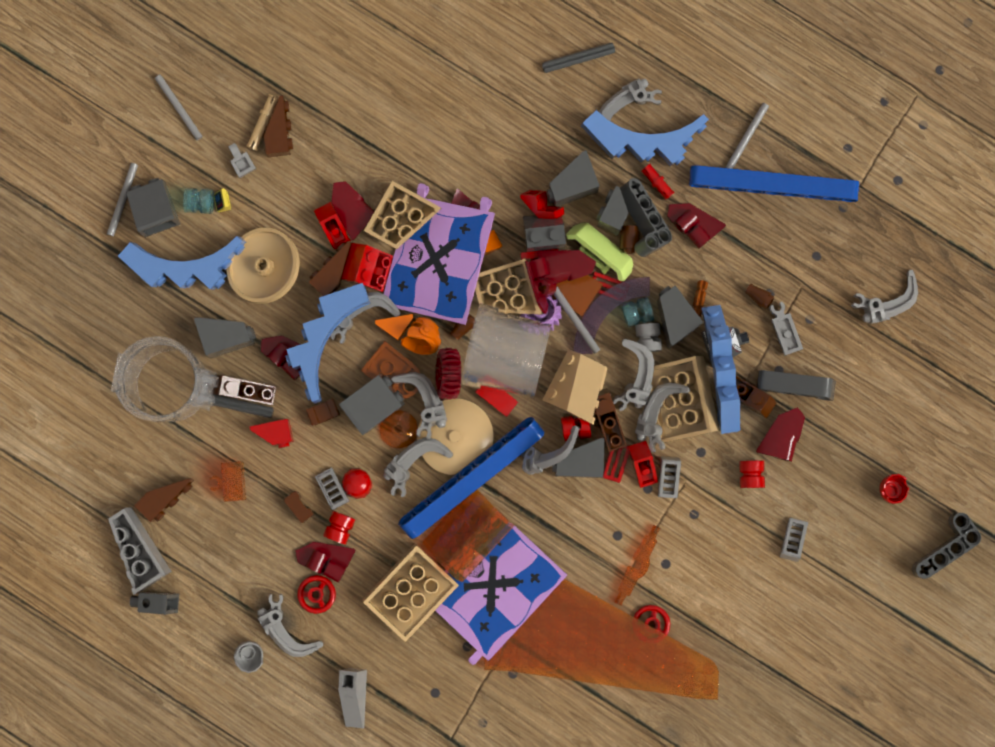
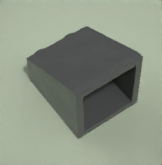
[546,150,599,207]
[126,178,181,238]
[523,215,566,252]
[657,286,703,349]
[194,317,256,358]
[339,374,405,435]
[552,438,605,478]

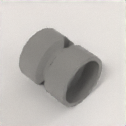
[635,323,662,352]

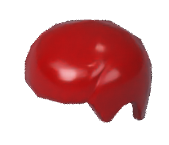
[342,468,372,499]
[879,474,909,504]

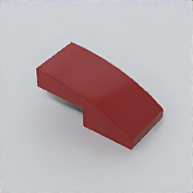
[474,377,518,417]

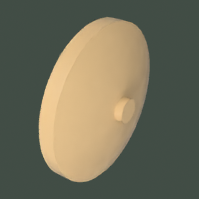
[227,228,300,304]
[417,398,494,475]

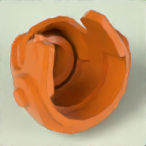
[401,317,441,355]

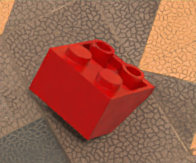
[341,243,394,292]

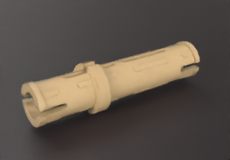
[246,94,279,151]

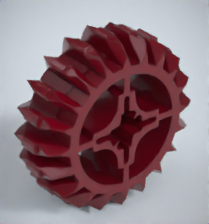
[435,348,462,400]

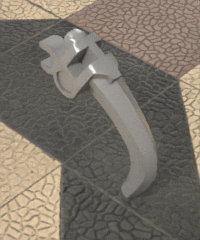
[599,78,662,121]
[851,270,918,324]
[331,292,400,344]
[613,339,654,411]
[391,372,447,440]
[635,383,690,452]
[521,426,579,475]
[383,437,453,497]
[257,594,323,657]

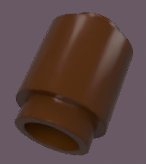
[620,225,639,254]

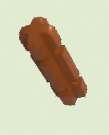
[693,280,708,317]

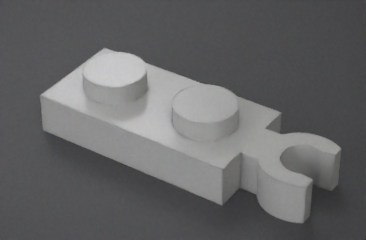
[769,302,803,356]

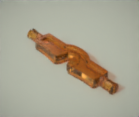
[614,525,661,606]

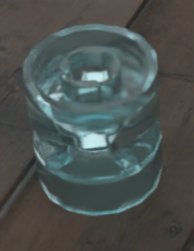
[183,188,214,214]
[621,297,654,328]

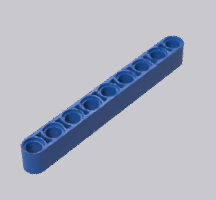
[689,166,859,202]
[398,417,544,539]

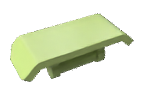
[566,223,633,281]

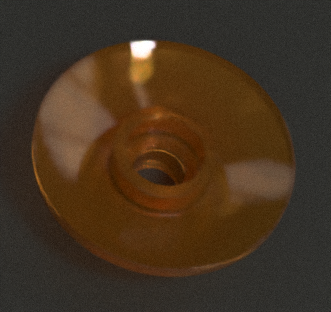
[380,410,418,449]

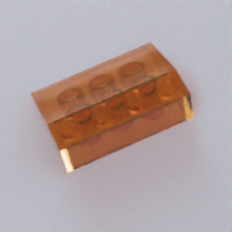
[422,489,515,582]

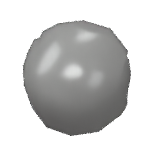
[234,641,263,673]

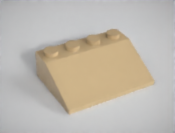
[649,356,720,443]
[362,543,459,642]

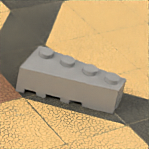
[108,507,172,595]

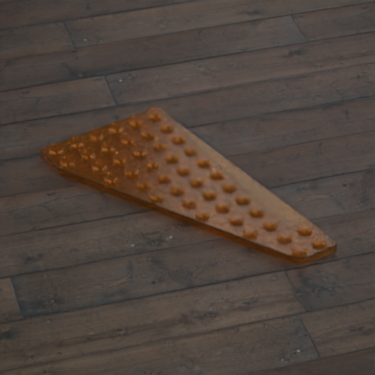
[484,579,719,700]

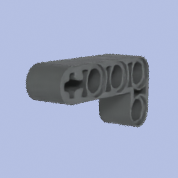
[620,178,672,257]
[757,370,836,401]
[912,513,981,579]

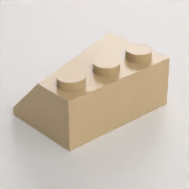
[364,181,442,249]
[475,259,542,314]
[542,349,608,425]

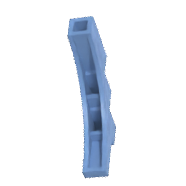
[581,110,709,166]
[118,236,246,290]
[285,283,371,403]
[702,305,740,434]

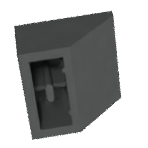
[596,186,628,236]

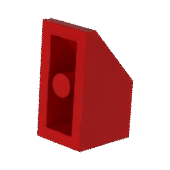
[314,202,351,250]
[249,419,294,449]
[628,441,658,488]

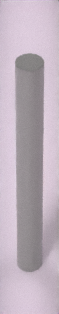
[155,75,203,140]
[725,103,769,169]
[107,163,138,237]
[554,287,601,354]

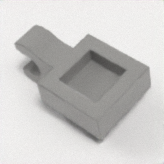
[228,143,256,178]

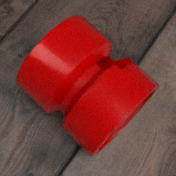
[561,416,591,442]
[739,460,765,488]
[323,511,356,545]

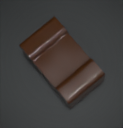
[306,399,340,426]
[284,491,315,523]

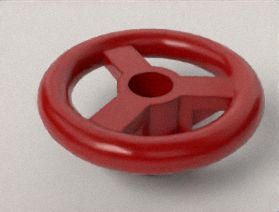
[297,575,336,614]
[632,605,671,644]

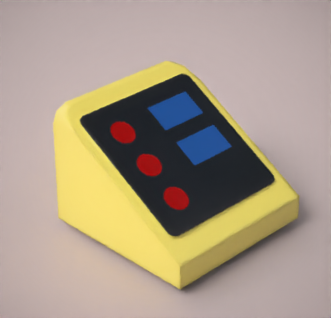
[214,188,231,212]

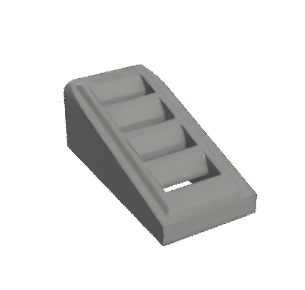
[658,456,681,498]
[315,467,350,510]
[780,518,808,562]

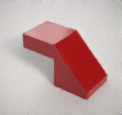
[520,190,564,220]

